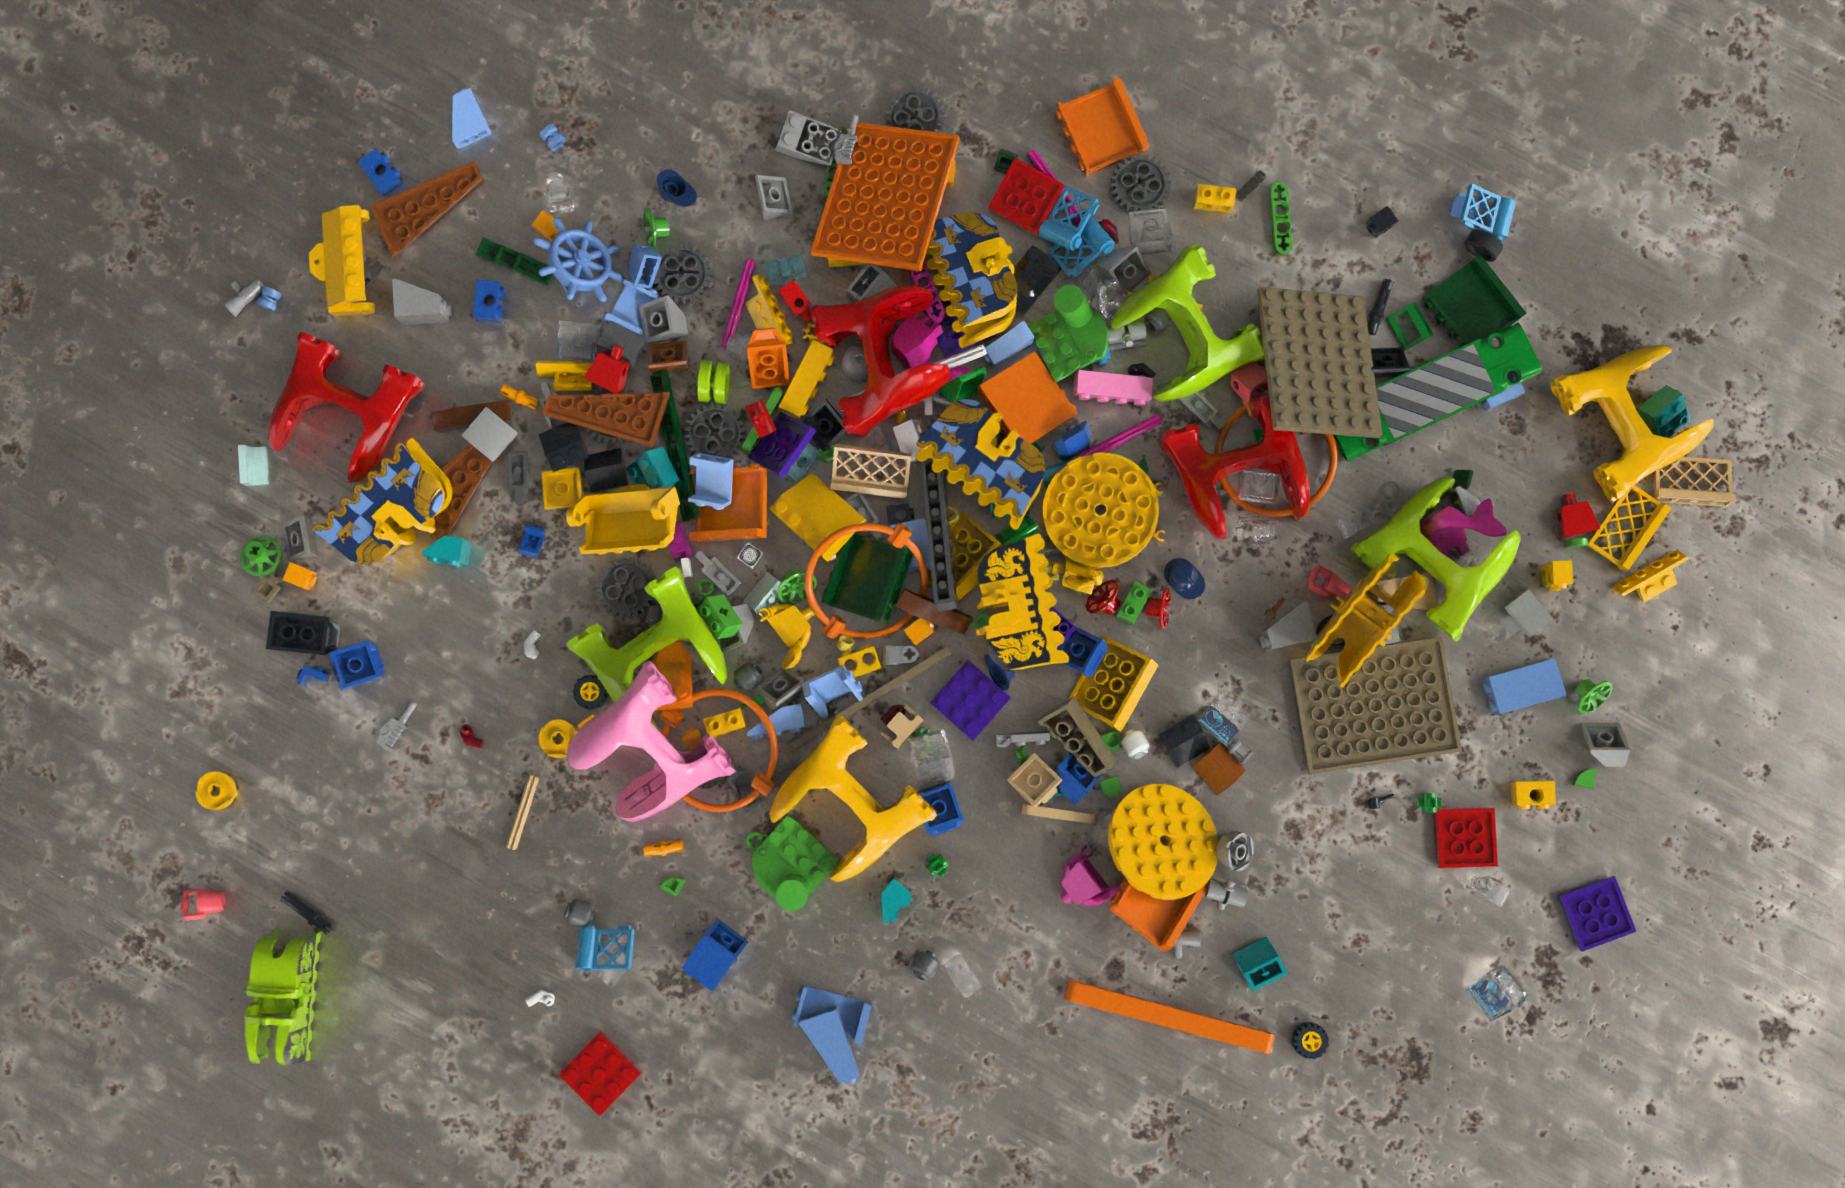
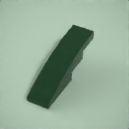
[475,237,553,286]

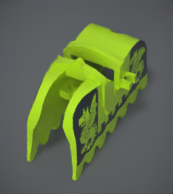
[242,928,321,1065]

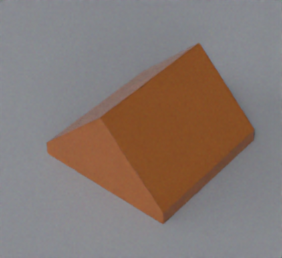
[648,340,690,374]
[1192,742,1246,795]

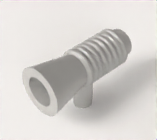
[223,279,264,317]
[1174,928,1200,958]

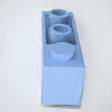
[747,704,806,740]

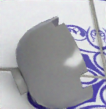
[841,344,868,382]
[1216,831,1254,871]

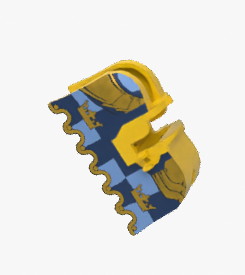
[926,212,1017,349]
[915,399,1045,530]
[312,438,452,564]

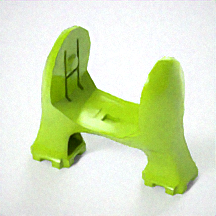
[1111,243,1265,402]
[1350,476,1521,642]
[566,566,728,729]

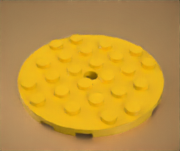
[1043,453,1159,568]
[1108,784,1218,900]

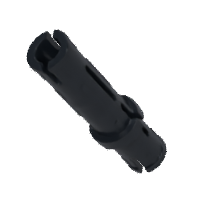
[1367,279,1395,336]
[280,890,334,935]

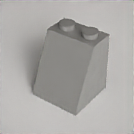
[392,279,451,325]
[1259,601,1317,651]

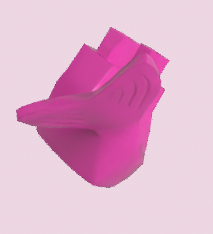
[891,313,972,384]
[1421,498,1507,561]

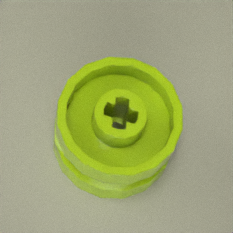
[697,360,730,404]

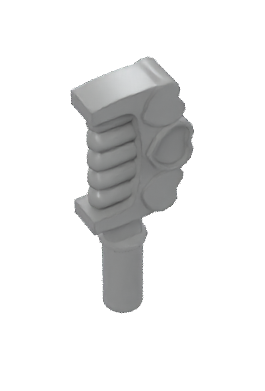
[834,114,859,164]
[376,700,417,752]

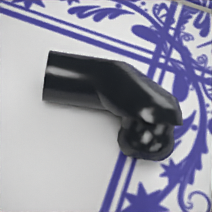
[1128,363,1156,378]

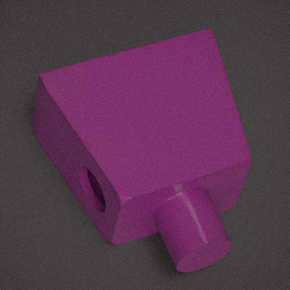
[668,522,694,562]

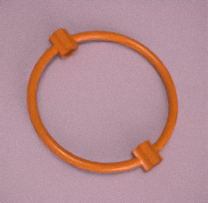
[1215,398,1338,521]
[805,523,928,639]
[659,688,778,812]

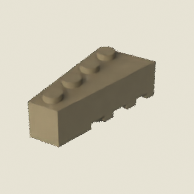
[1037,697,1116,777]

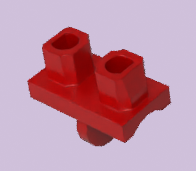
[745,399,777,439]

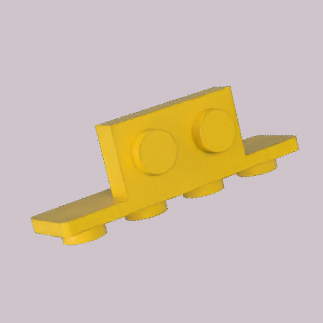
[745,275,794,345]
[535,361,594,391]
[1612,550,1688,602]

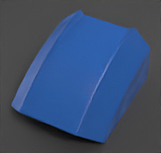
[1051,420,1091,461]
[1058,627,1108,677]
[328,640,384,692]
[917,781,964,835]

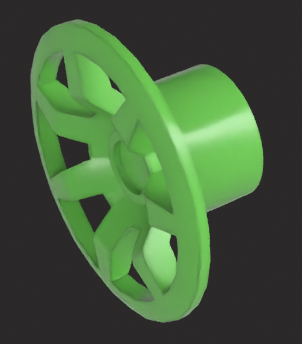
[643,208,669,248]
[240,537,282,576]
[777,569,817,604]
[1575,679,1612,714]

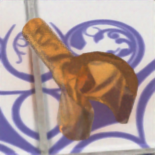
[1264,597,1286,620]

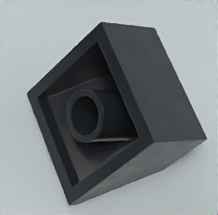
[538,422,589,472]
[1158,714,1210,768]

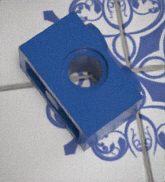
[358,148,402,196]
[473,280,505,323]

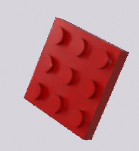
[988,158,1065,236]
[1435,808,1498,868]
[558,1031,642,1116]

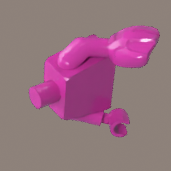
[1061,845,1121,906]

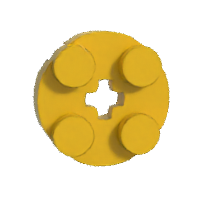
[538,719,577,758]
[195,772,237,810]

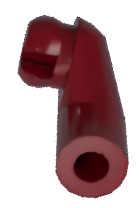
[1098,219,1119,244]
[880,704,906,725]
[460,724,484,749]

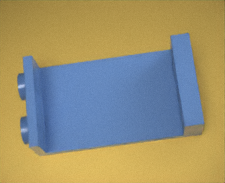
[1483,658,1566,715]
[791,985,872,1044]

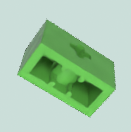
[1115,581,1152,625]
[698,594,743,639]

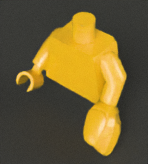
[1051,557,1104,594]
[756,604,815,669]

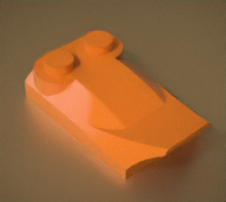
[747,327,790,389]
[652,642,693,711]

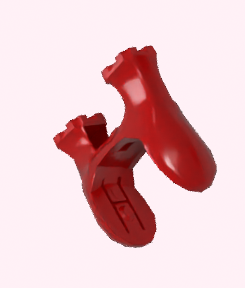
[810,285,951,439]
[268,332,425,483]
[1159,396,1310,540]

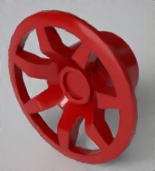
[1086,579,1121,615]
[1145,588,1171,629]

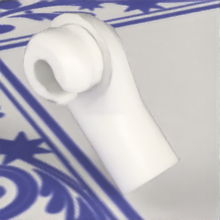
[524,629,541,659]
[525,989,555,1007]

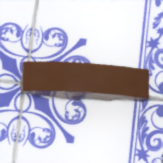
[432,400,511,432]
[896,588,973,634]

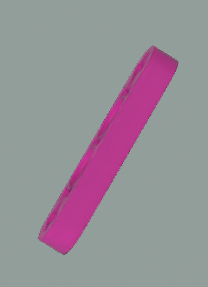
[909,262,945,323]

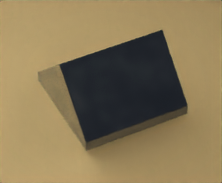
[1371,347,1410,378]
[801,399,848,452]
[584,448,629,493]

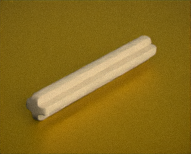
[506,775,539,850]

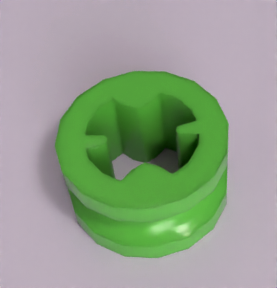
[697,579,715,597]
[1014,746,1028,766]

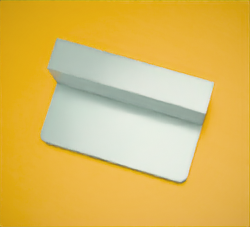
[238,445,269,486]
[743,572,786,618]

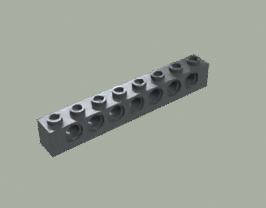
[921,458,958,611]

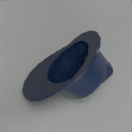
[657,170,697,207]
[1164,558,1205,600]
[984,654,1016,691]

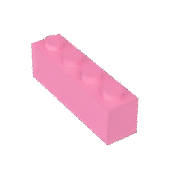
[1073,370,1153,406]

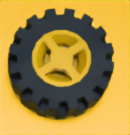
[573,675,609,709]
[1291,1022,1329,1059]

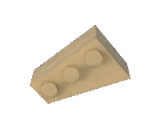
[1371,572,1438,611]

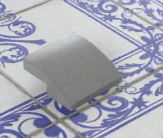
[461,407,518,462]

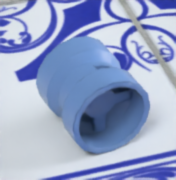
[539,124,566,151]
[257,286,282,311]

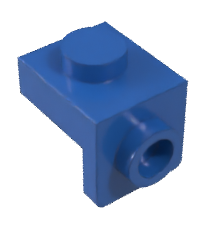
[519,525,545,558]
[297,665,331,686]

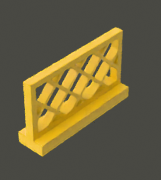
[1588,485,1672,572]

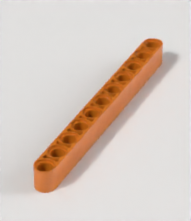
[1064,980,1275,1054]

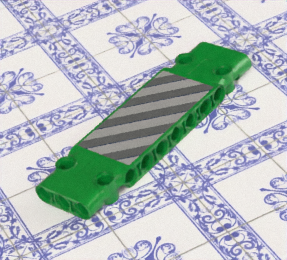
[1334,323,1542,462]

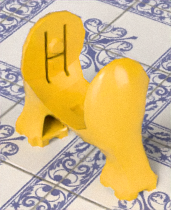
[1550,345,1714,503]
[769,713,937,882]

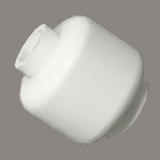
[1121,729,1150,759]

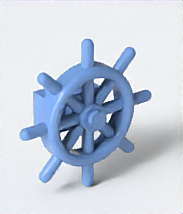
[533,218,625,302]

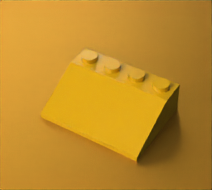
[769,473,866,562]
[914,511,1002,603]
[1068,636,1158,732]

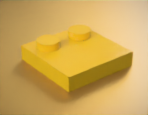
[542,467,583,510]

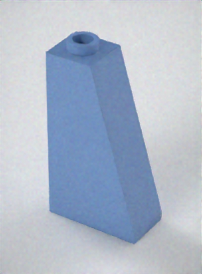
[799,1006,859,1084]

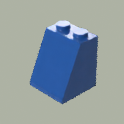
[681,919,749,992]

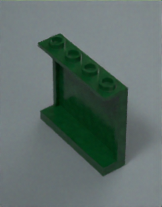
[1422,254,1527,348]
[821,533,913,625]

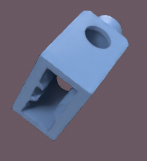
[627,244,662,288]

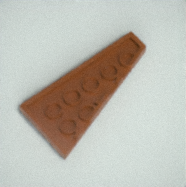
[370,161,483,258]
[542,392,670,448]
[432,443,492,540]

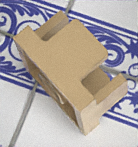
[880,705,923,749]
[1007,753,1062,808]

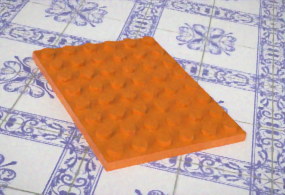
[810,122,960,271]

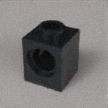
[1365,206,1399,238]
[886,503,915,526]

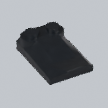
[1013,245,1062,313]
[266,611,341,655]

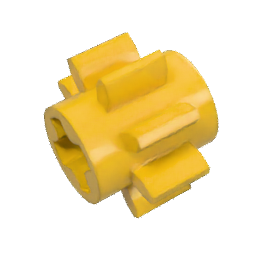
[802,322,820,345]

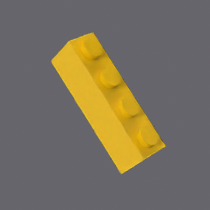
[779,340,836,420]

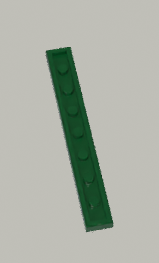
[650,370,701,522]

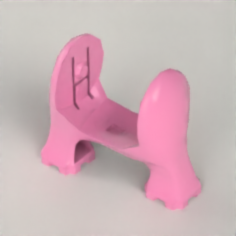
[567,661,736,822]

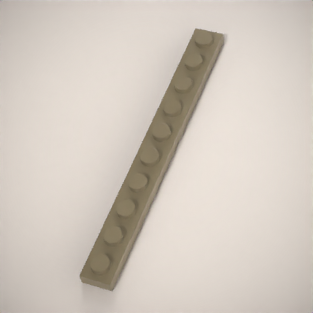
[782,646,951,755]

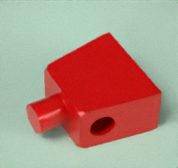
[777,279,812,323]
[584,344,629,394]
[1556,492,1600,540]

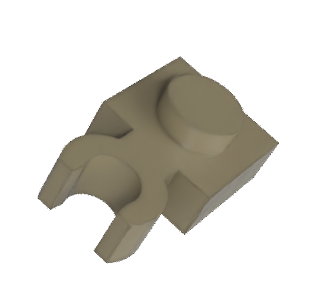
[252,569,285,604]

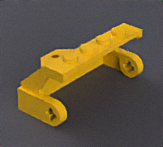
[309,205,375,317]
[566,484,680,555]

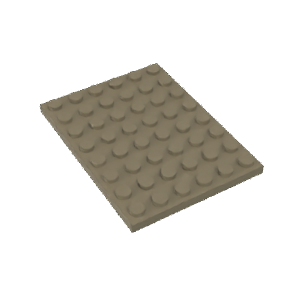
[1257,287,1382,438]
[1289,637,1462,774]

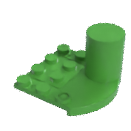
[1028,285,1109,383]
[752,814,840,911]

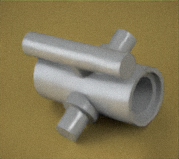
[1107,321,1146,351]
[1205,875,1248,910]

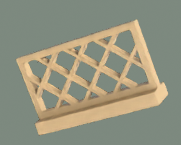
[830,444,912,499]
[1652,457,1736,507]

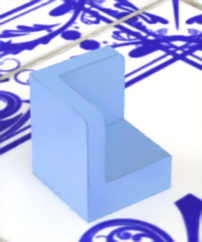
[1450,192,1480,219]

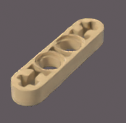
[1021,804,1097,825]

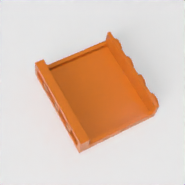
[1055,77,1150,176]
[976,351,1078,444]
[689,464,767,542]
[1109,877,1208,952]

